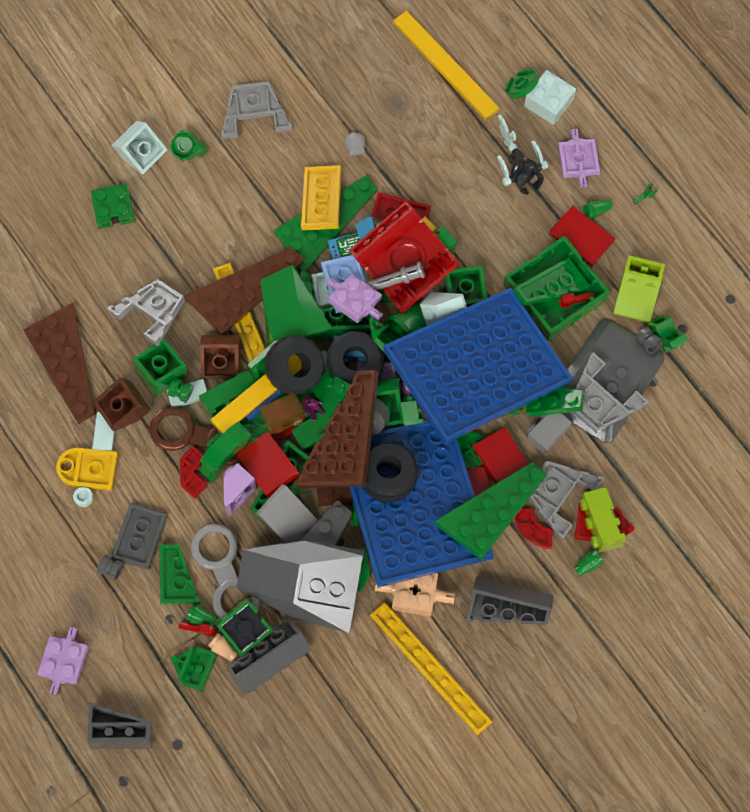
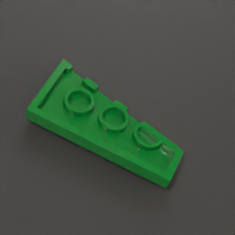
[513,257,591,306]

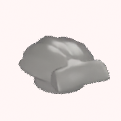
[345,132,365,156]

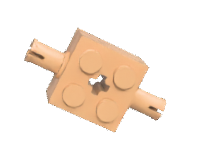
[375,573,455,617]

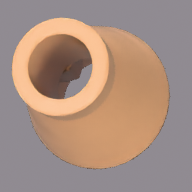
[208,633,238,662]

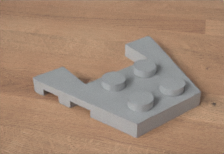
[221,81,292,139]
[107,279,185,346]
[573,352,649,433]
[529,461,605,541]

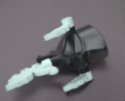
[497,115,548,195]

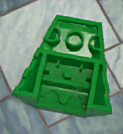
[260,265,334,347]

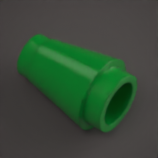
[583,199,612,219]
[574,550,604,577]
[186,604,217,626]

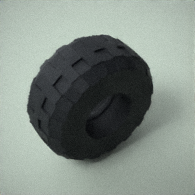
[326,331,384,385]
[264,336,324,394]
[362,442,418,503]

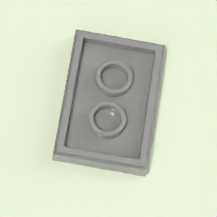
[257,484,318,543]

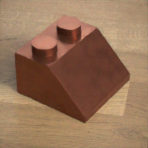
[200,335,240,379]
[93,377,151,431]

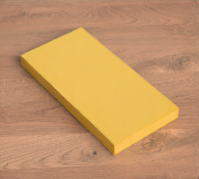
[301,165,342,230]

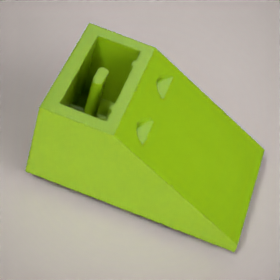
[613,255,665,323]

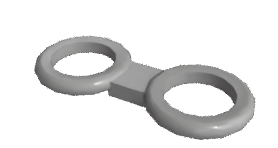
[191,524,260,619]

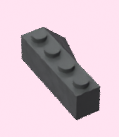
[465,577,554,625]
[227,615,312,696]

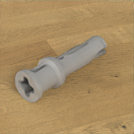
[367,262,425,290]

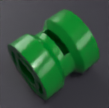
[168,378,194,403]

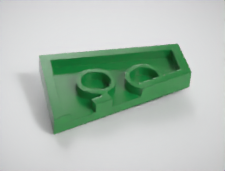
[312,370,350,418]
[526,387,585,417]
[159,545,200,605]

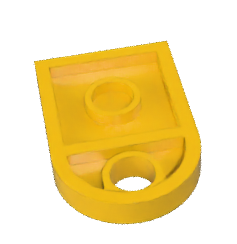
[56,448,118,491]

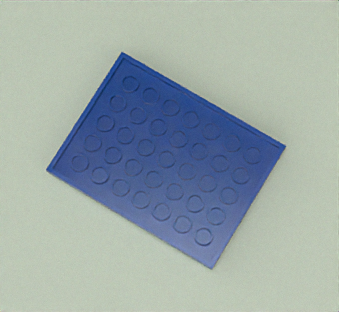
[383,288,573,444]
[349,420,494,588]

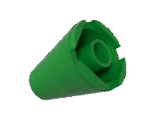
[384,302,427,338]

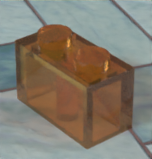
[259,394,305,434]

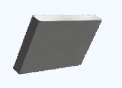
[111,503,168,570]

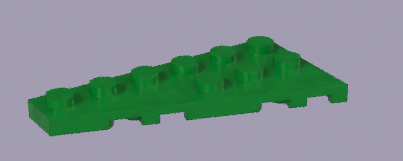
[434,462,548,560]

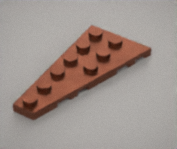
[184,247,304,335]
[23,303,95,424]

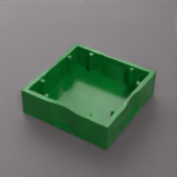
[503,236,611,341]

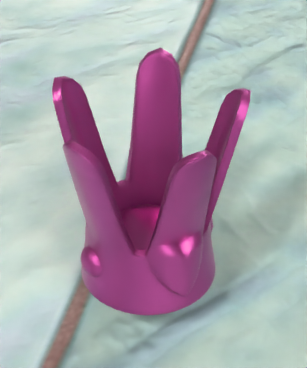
[302,395,325,421]

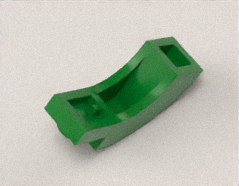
[199,422,252,483]

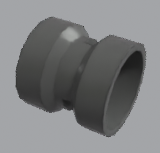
[636,327,663,353]
[97,555,124,581]

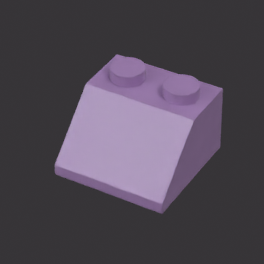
[224,463,257,516]

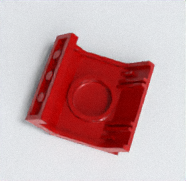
[349,201,460,313]

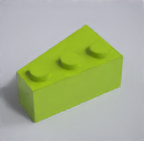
[580,487,626,553]

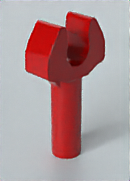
[559,292,594,308]
[179,621,217,637]

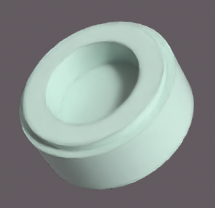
[73,487,94,507]

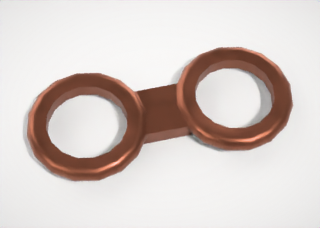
[149,407,242,466]

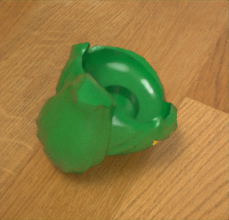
[170,130,208,162]

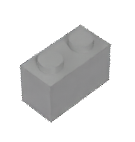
[527,413,572,454]

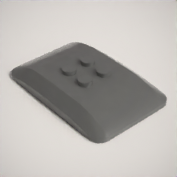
[562,320,664,443]

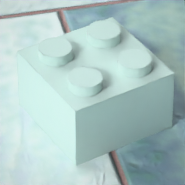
[524,70,576,125]

